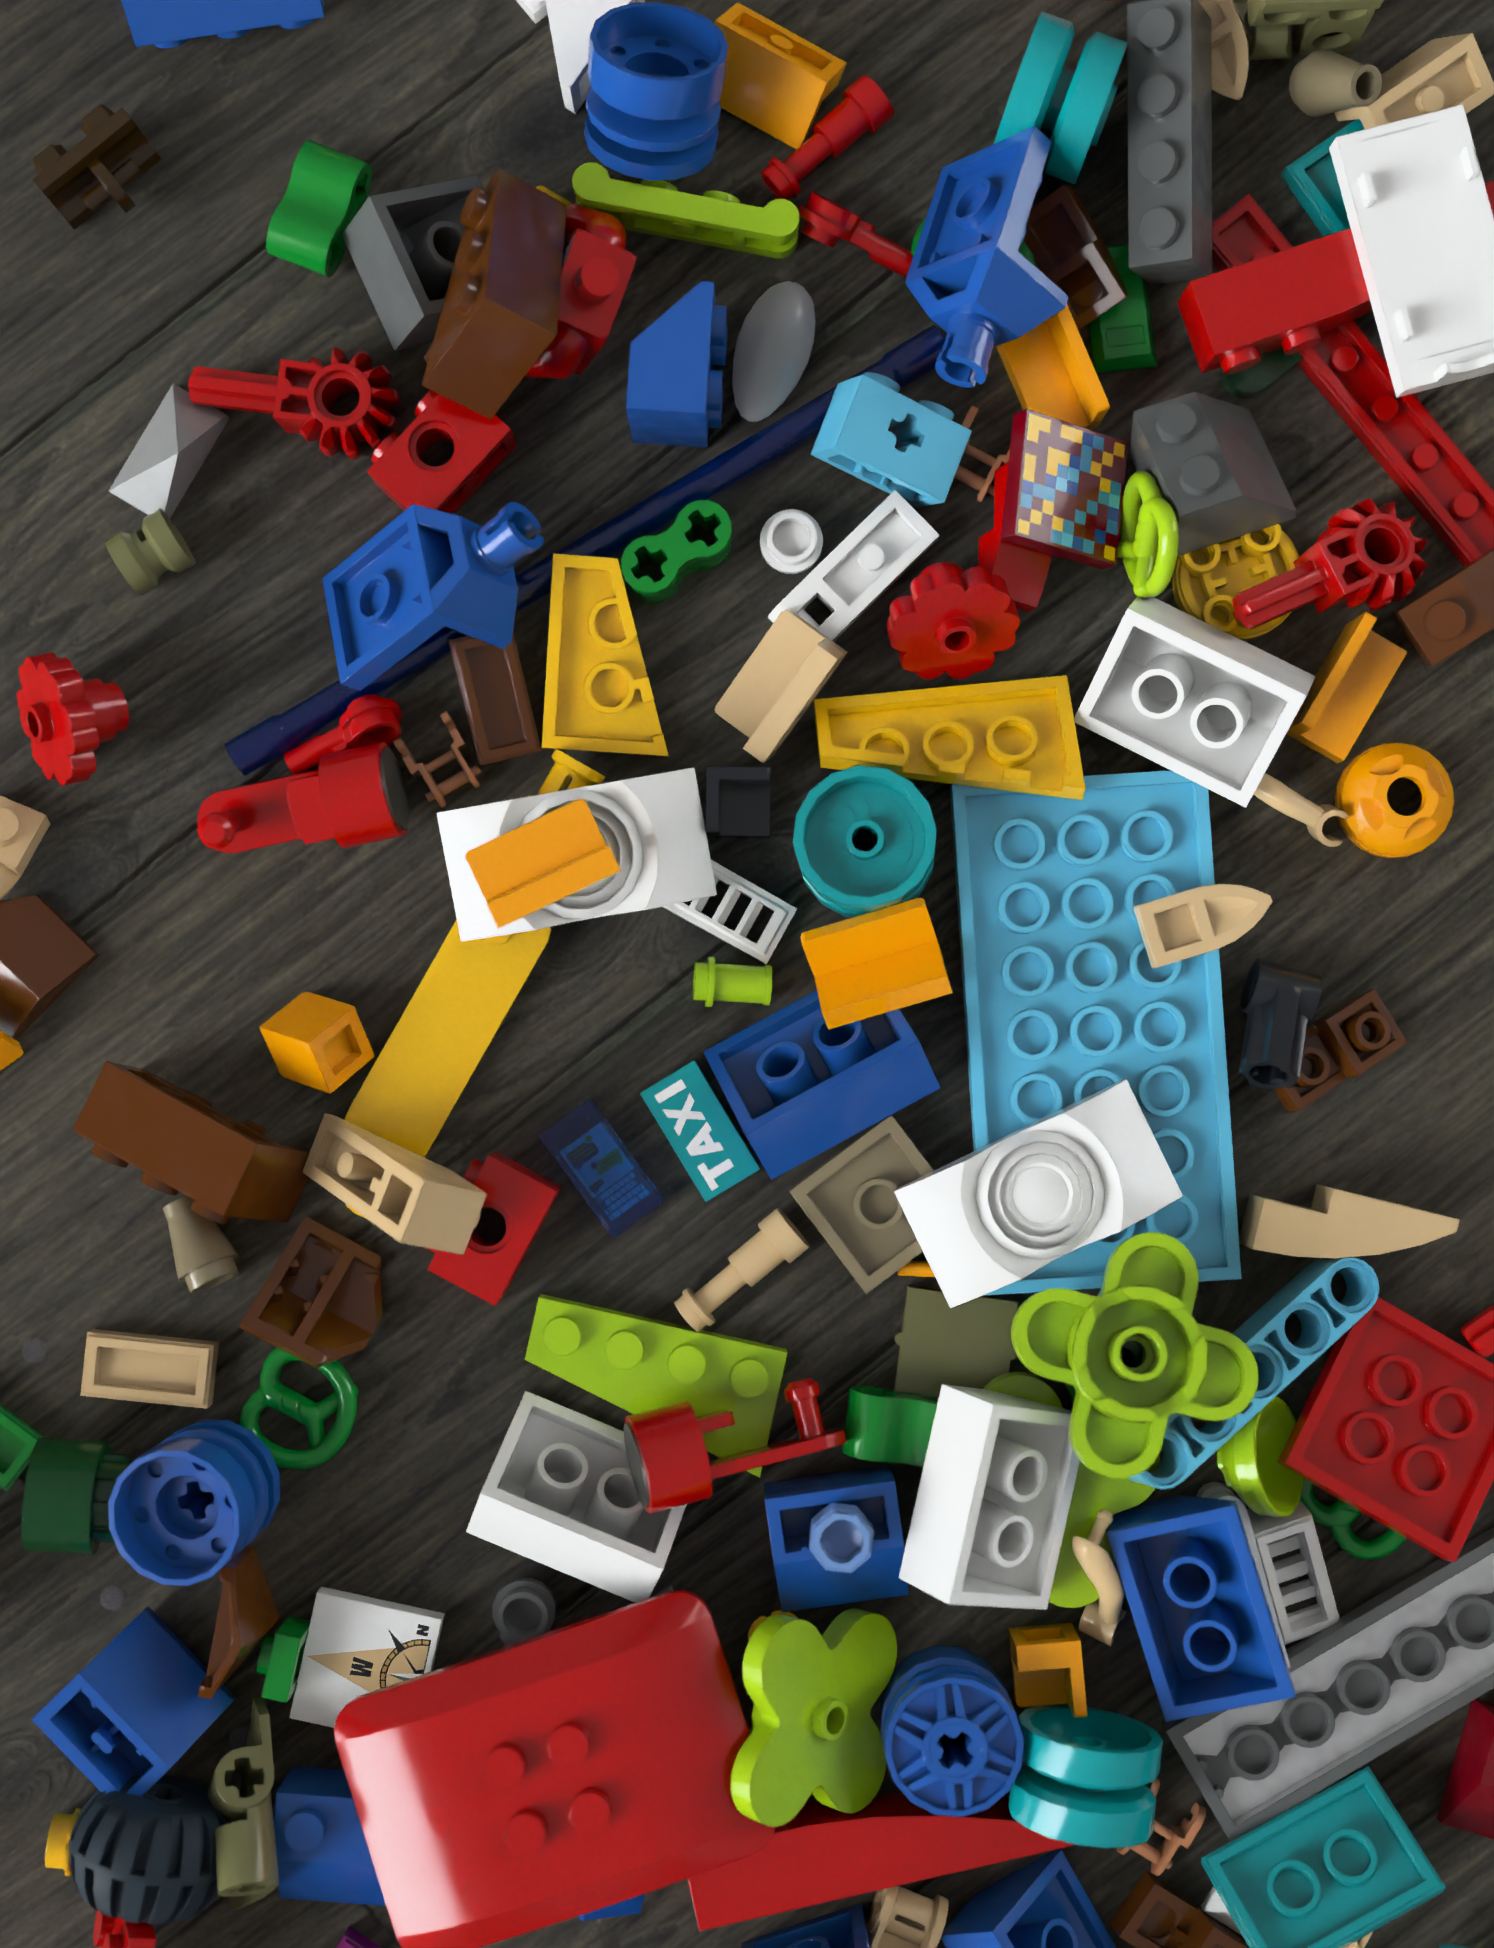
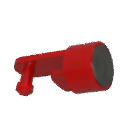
[197,742,409,853]
[624,1378,847,1514]

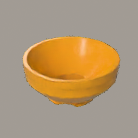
[1334,743,1454,858]

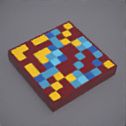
[1001,409,1128,570]

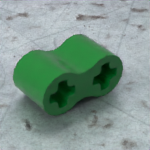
[266,140,372,278]
[621,500,732,605]
[842,1386,939,1468]

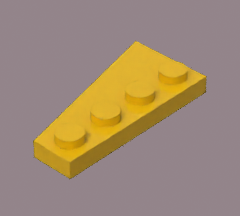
[814,675,1086,800]

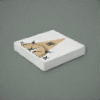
[289,1587,445,1728]

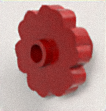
[886,562,1020,680]
[17,652,129,786]

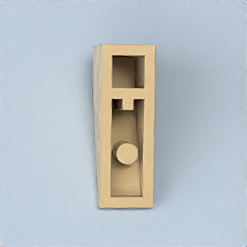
[302,1113,487,1255]

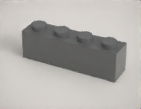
[1127,0,1212,285]

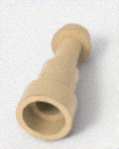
[674,1208,810,1332]

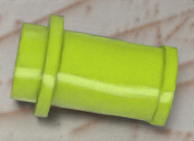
[693,957,772,1007]

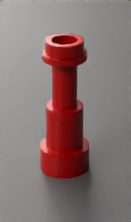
[760,75,894,200]

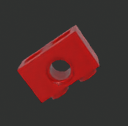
[367,390,518,514]
[426,1151,562,1306]

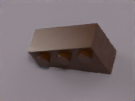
[422,168,567,419]
[72,1061,310,1224]

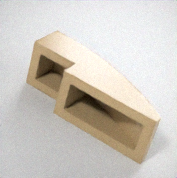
[1239,1184,1460,1258]

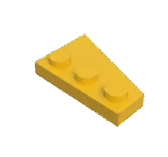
[542,553,669,756]

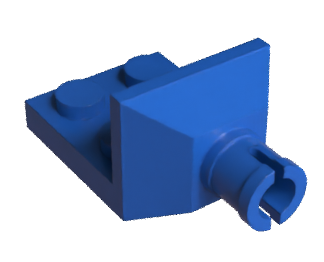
[905,126,1069,388]
[322,502,544,691]

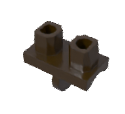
[33,104,161,230]

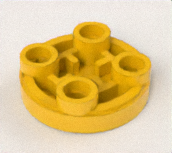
[1172,524,1299,642]

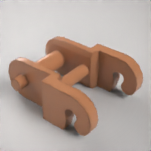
[954,405,1010,502]
[393,711,481,808]
[1117,1778,1206,1876]

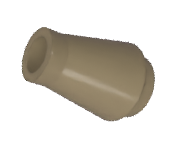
[1289,49,1382,117]
[163,1196,239,1294]

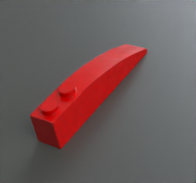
[1177,181,1494,375]
[687,1793,1076,1931]

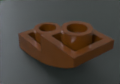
[1273,989,1408,1113]

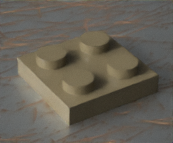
[789,1115,934,1294]

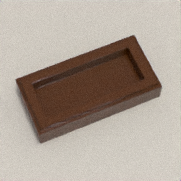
[448,634,542,765]

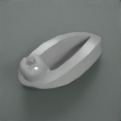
[732,281,816,423]

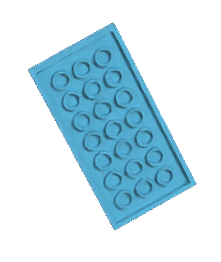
[950,770,1242,1295]

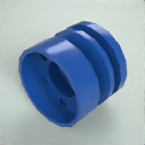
[584,2,728,181]
[108,1419,280,1586]
[878,1645,1024,1817]

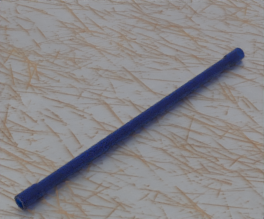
[225,325,945,776]

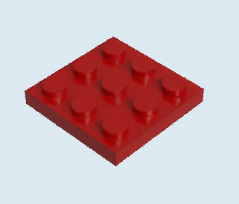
[1277,1297,1494,1562]

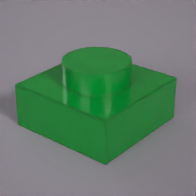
[257,1616,310,1703]

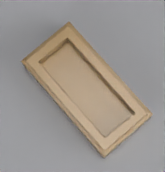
[80,1329,219,1409]

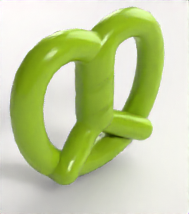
[1117,471,1179,598]

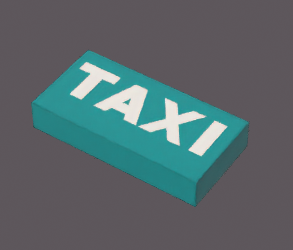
[640,1060,760,1202]

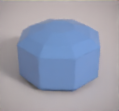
[809,1503,874,1573]

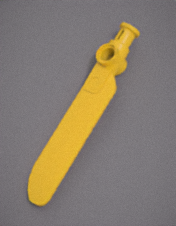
[344,749,605,1218]

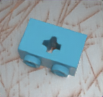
[810,372,972,508]

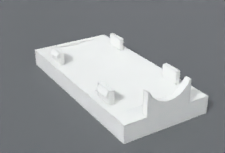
[1329,104,1494,398]

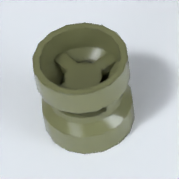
[105,508,196,596]

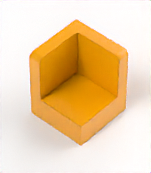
[259,992,375,1094]
[1008,1622,1087,1718]

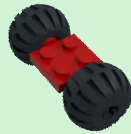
[69,1774,231,1948]

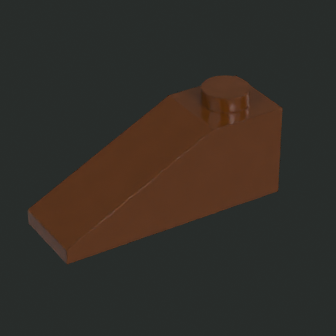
[1392,548,1494,666]

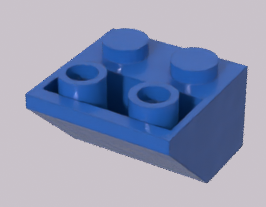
[626,281,728,448]
[764,1465,909,1612]
[31,1606,236,1796]

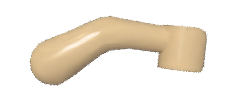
[1253,773,1349,847]
[1072,1509,1127,1646]

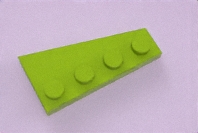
[525,1294,788,1478]

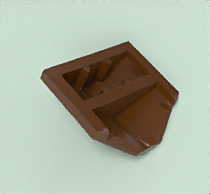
[0,895,99,1040]
[239,1216,383,1368]
[198,1546,280,1699]

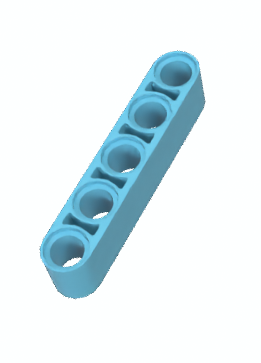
[1128,1257,1380,1489]

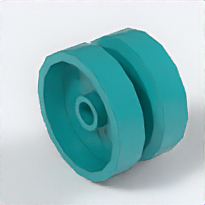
[994,11,1128,184]
[793,766,937,918]
[1008,1705,1163,1848]

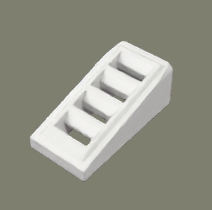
[662,860,797,965]
[1247,1501,1340,1645]

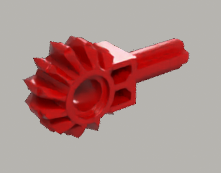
[188,347,401,460]
[1232,498,1428,629]

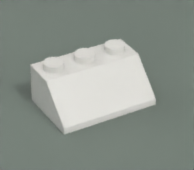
[1074,597,1316,808]
[899,1384,1080,1610]
[466,1391,687,1603]

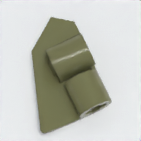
[207,1697,279,1910]

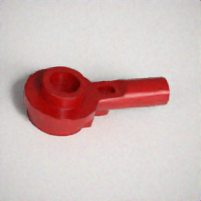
[797,191,913,277]
[284,694,403,774]

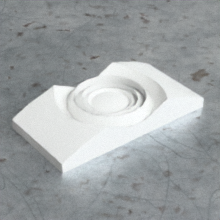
[437,767,717,942]
[893,1079,1183,1308]

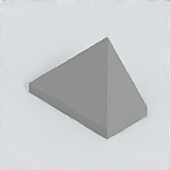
[109,384,230,518]

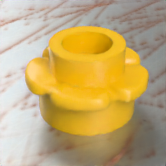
[45,1808,82,1876]

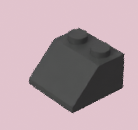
[342,176,483,351]
[1129,391,1297,556]

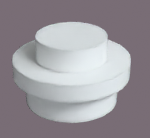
[760,509,823,574]

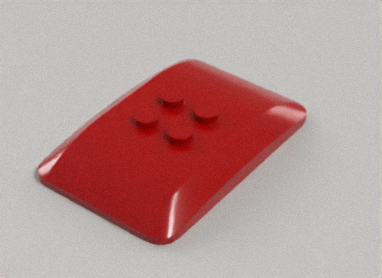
[334,1590,775,1948]

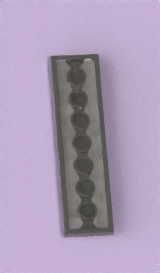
[1161,1527,1494,1842]

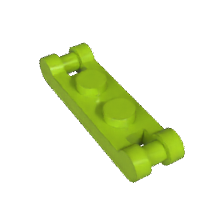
[572,162,799,258]

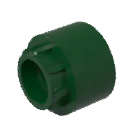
[21,1437,133,1555]

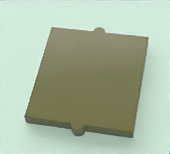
[893,1286,1018,1397]

